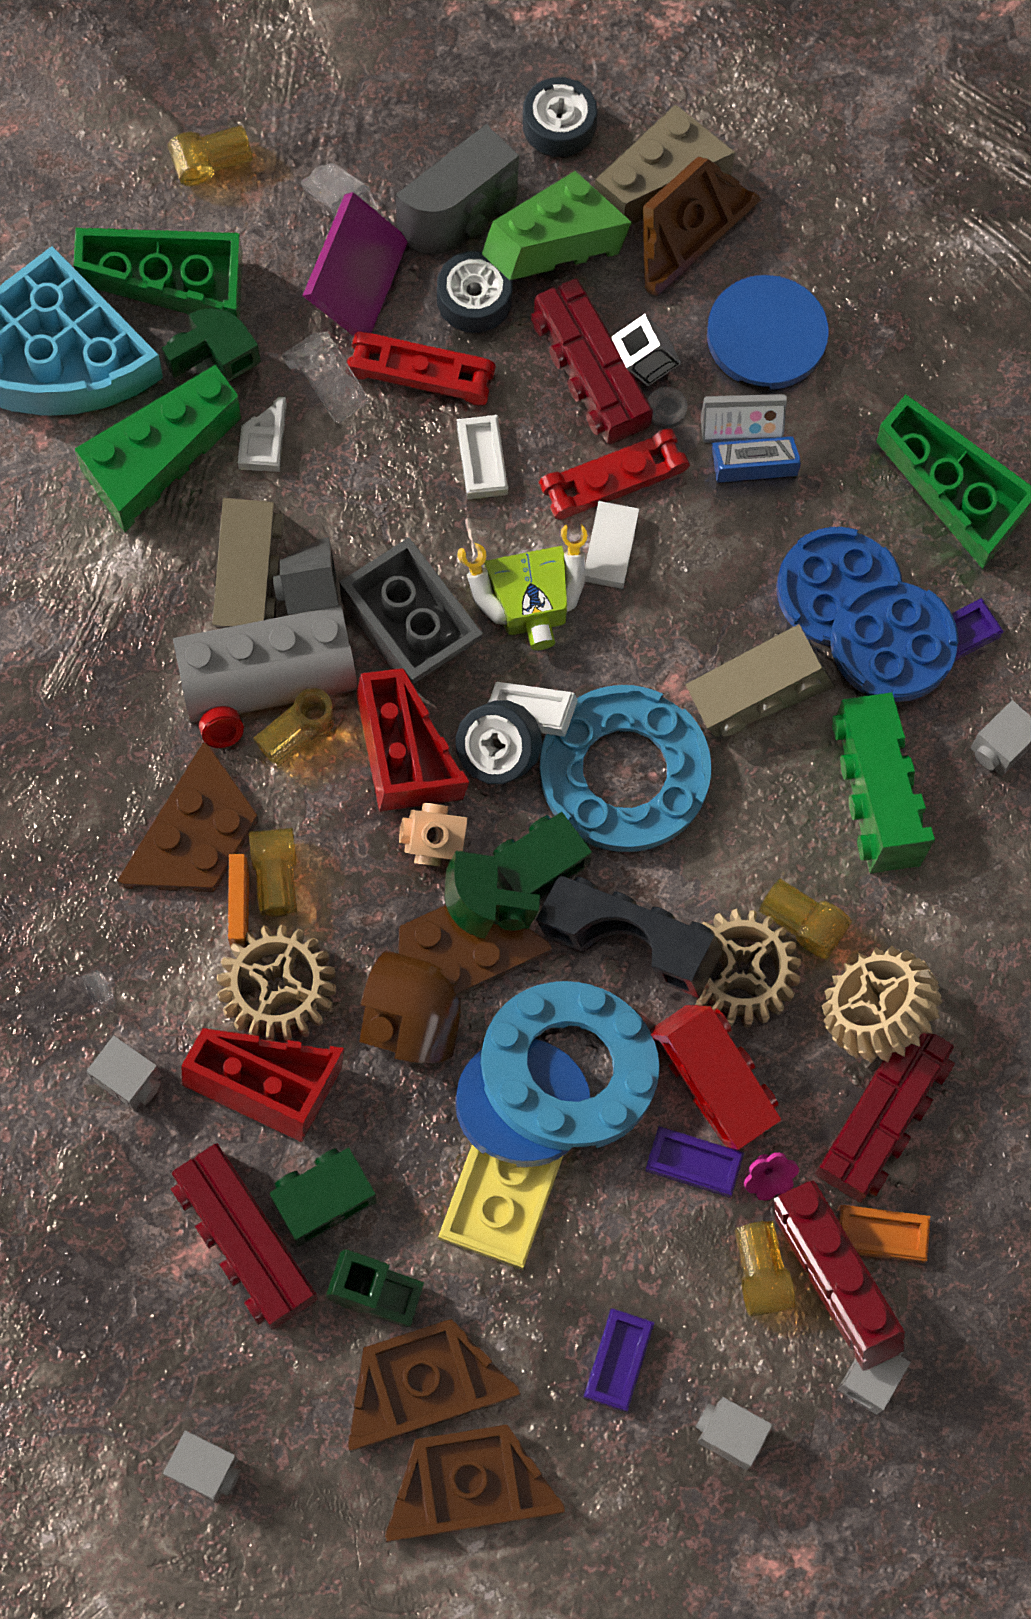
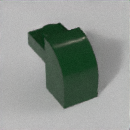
[162,309,261,382]
[445,851,540,939]
[326,1249,425,1327]

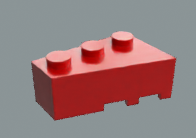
[356,668,469,812]
[650,1005,782,1150]
[181,1028,344,1142]

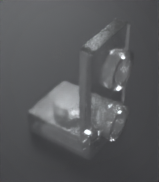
[301,163,379,217]
[281,332,369,422]

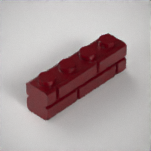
[531,278,653,445]
[815,1033,955,1203]
[170,1143,318,1330]
[774,1180,905,1371]

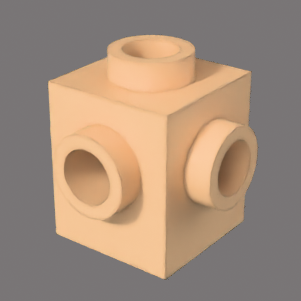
[399,803,467,866]

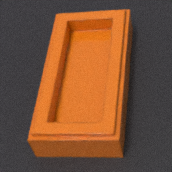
[228,854,249,948]
[838,1205,931,1263]

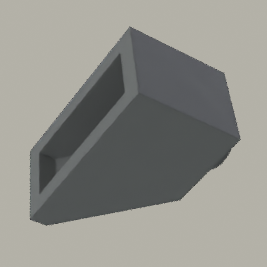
[273,537,339,615]

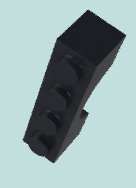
[536,875,723,998]

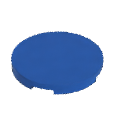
[707,275,829,390]
[776,527,902,646]
[830,579,959,702]
[455,1039,590,1167]

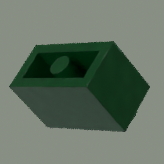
[492,812,592,899]
[269,1147,377,1248]

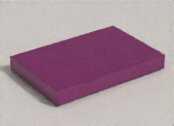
[303,192,408,336]

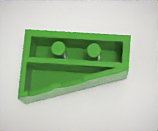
[482,171,631,280]

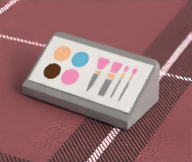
[700,394,787,443]

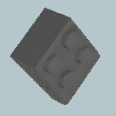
[396,124,519,254]
[339,537,483,684]

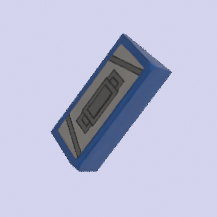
[712,436,801,482]

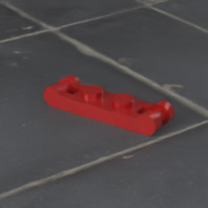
[344,332,496,405]
[538,428,690,520]

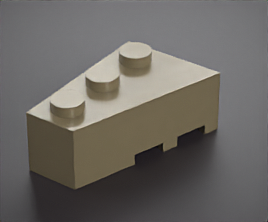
[595,104,735,225]
[212,498,284,628]
[685,624,835,737]

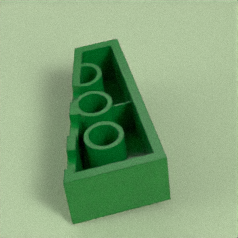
[73,227,243,320]
[74,365,241,533]
[876,394,1031,570]
[832,692,935,874]

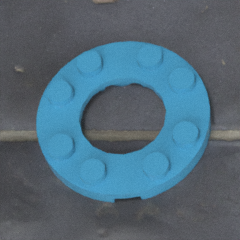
[539,685,711,852]
[480,981,659,1151]

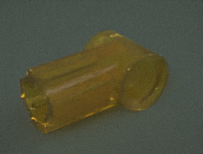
[167,125,253,186]
[253,688,335,768]
[249,828,297,917]
[758,878,852,959]
[734,1221,795,1317]

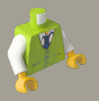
[457,524,588,650]

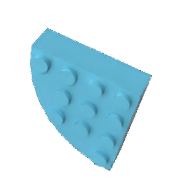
[0,246,163,416]

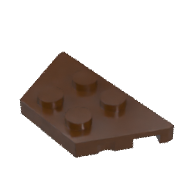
[643,156,761,296]
[117,743,258,892]
[398,905,552,998]
[348,1319,520,1453]
[385,1424,565,1543]

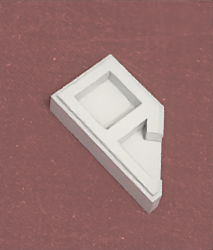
[238,397,286,472]

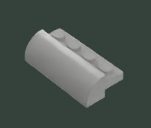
[173,605,358,724]

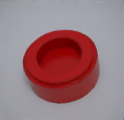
[199,706,244,748]

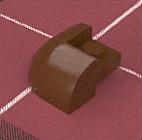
[359,950,461,1063]

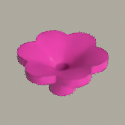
[744,1152,799,1201]

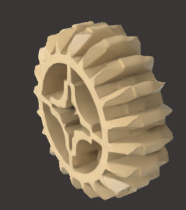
[689,908,801,1027]
[216,925,336,1043]
[821,946,943,1063]

